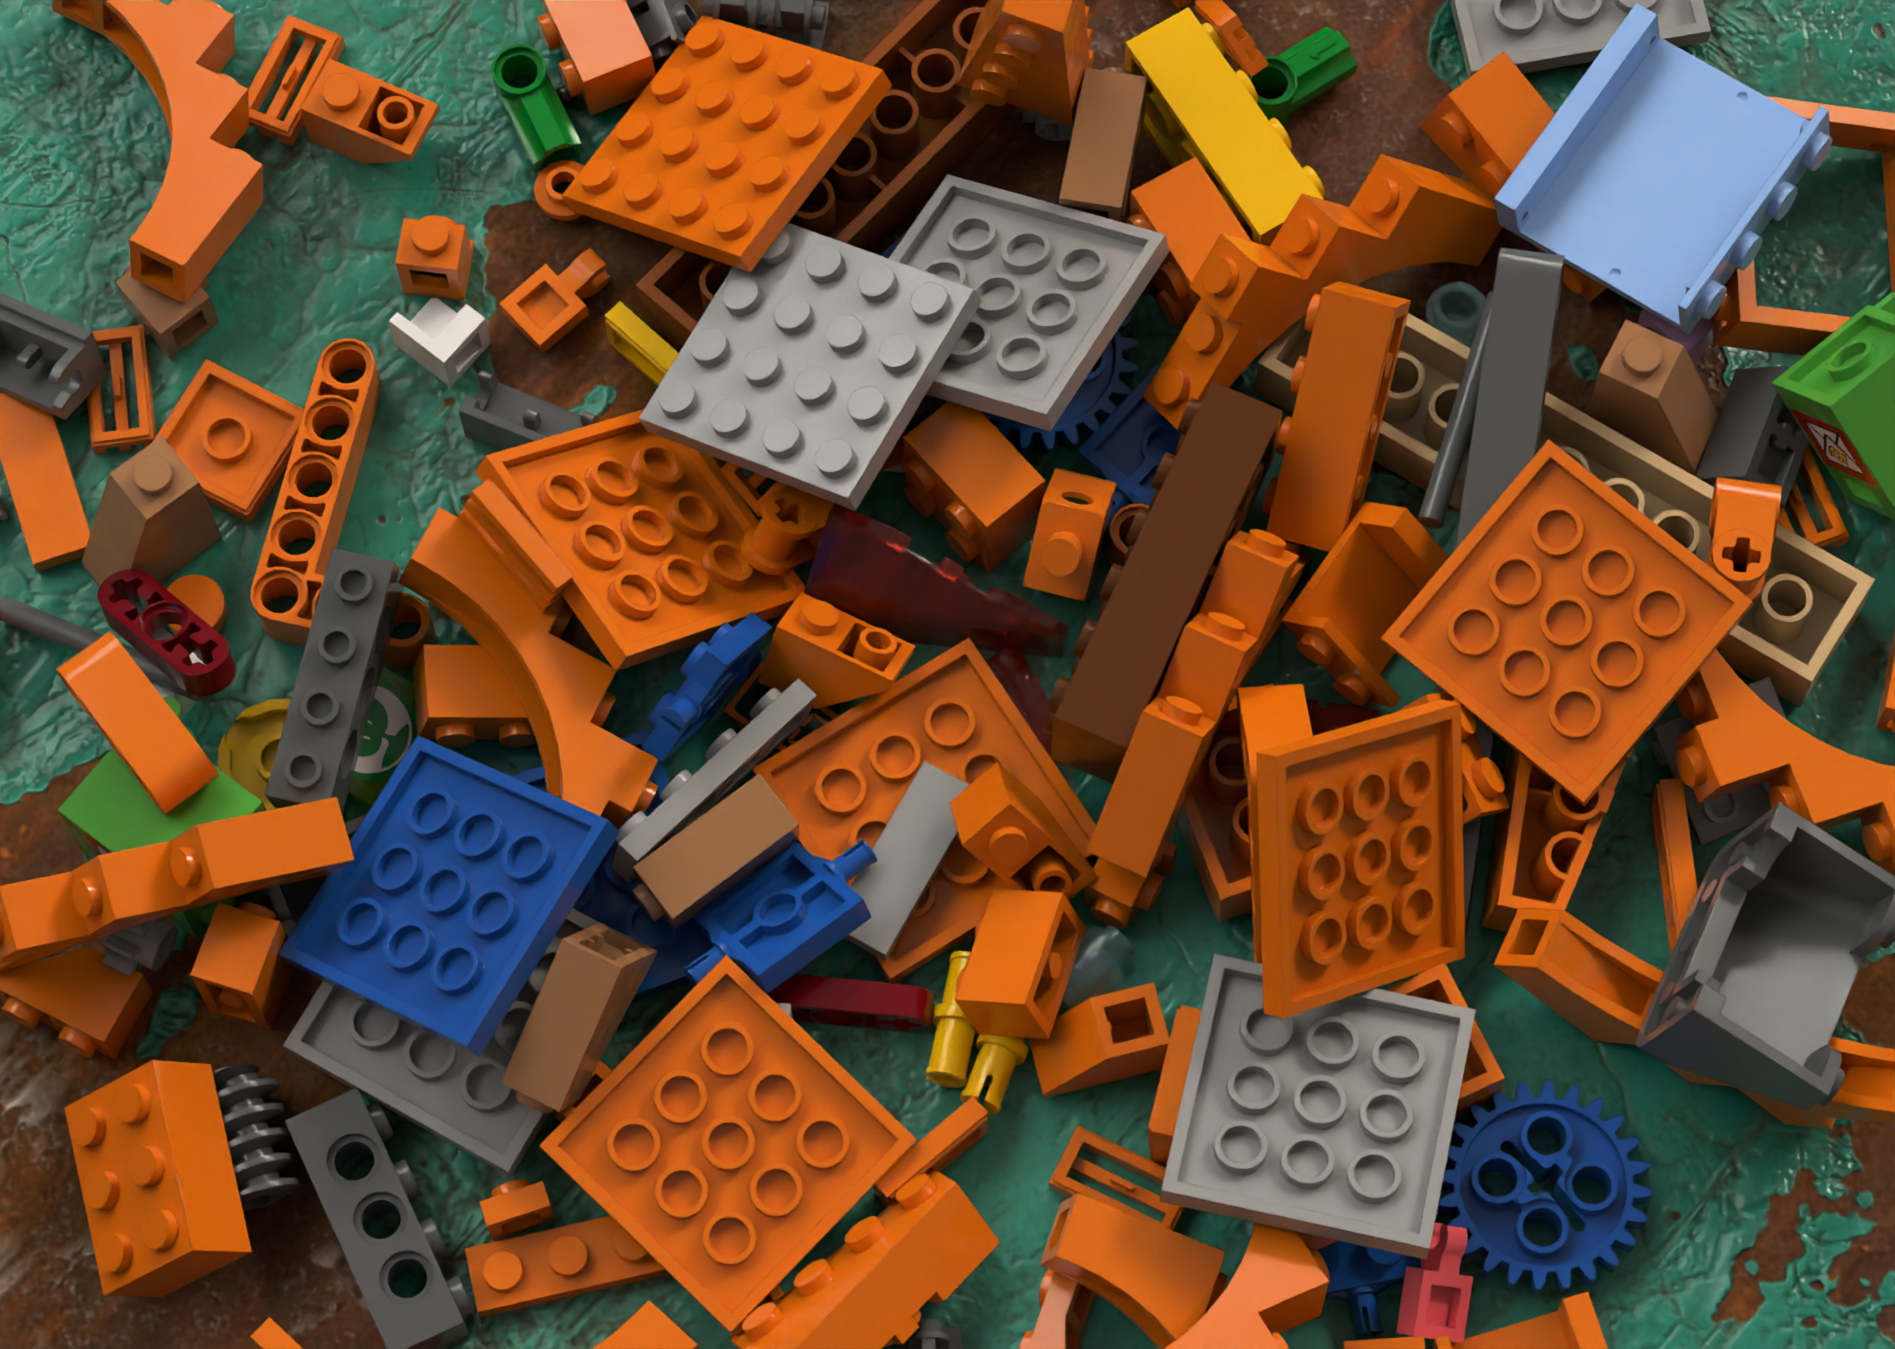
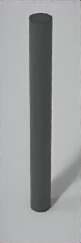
[1418,292,1493,528]
[0,597,204,701]

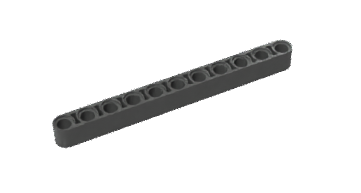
[1434,247,1565,940]

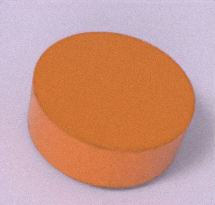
[167,575,228,635]

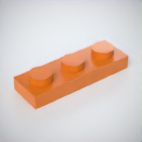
[465,1216,670,1318]

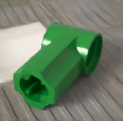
[1247,26,1357,126]
[491,44,583,173]

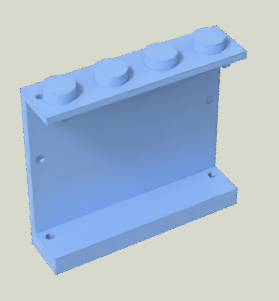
[1494,3,1833,335]

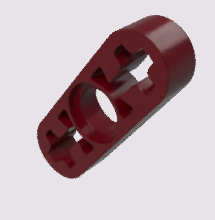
[97,569,236,696]
[765,974,935,1033]

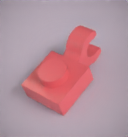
[1396,1223,1473,1343]

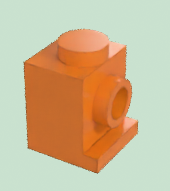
[395,215,475,301]
[1084,842,1177,929]

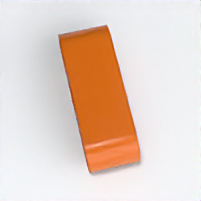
[56,631,219,815]

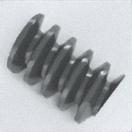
[213,1064,302,1212]

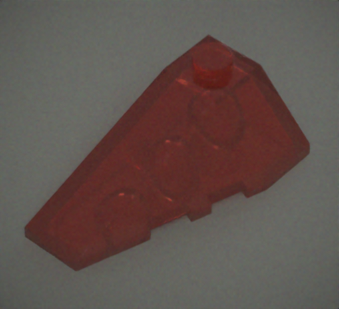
[804,503,1068,659]

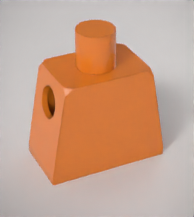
[1023,468,1117,601]

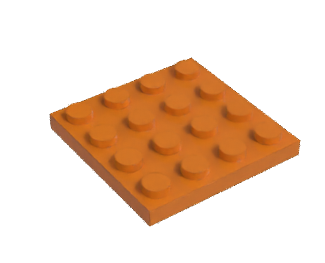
[562,15,892,272]
[476,409,811,672]
[1381,439,1753,806]
[752,637,1098,983]
[1256,699,1465,1019]
[539,955,917,1334]

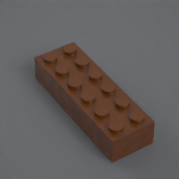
[1045,381,1283,784]

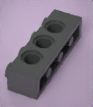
[265,548,404,815]
[285,1088,474,1349]

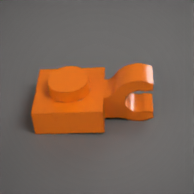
[499,248,611,354]

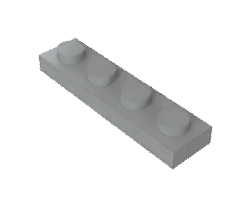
[611,678,817,884]

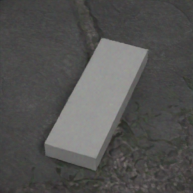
[844,761,969,961]

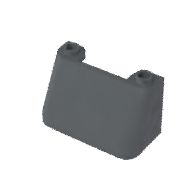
[1636,803,1895,1110]

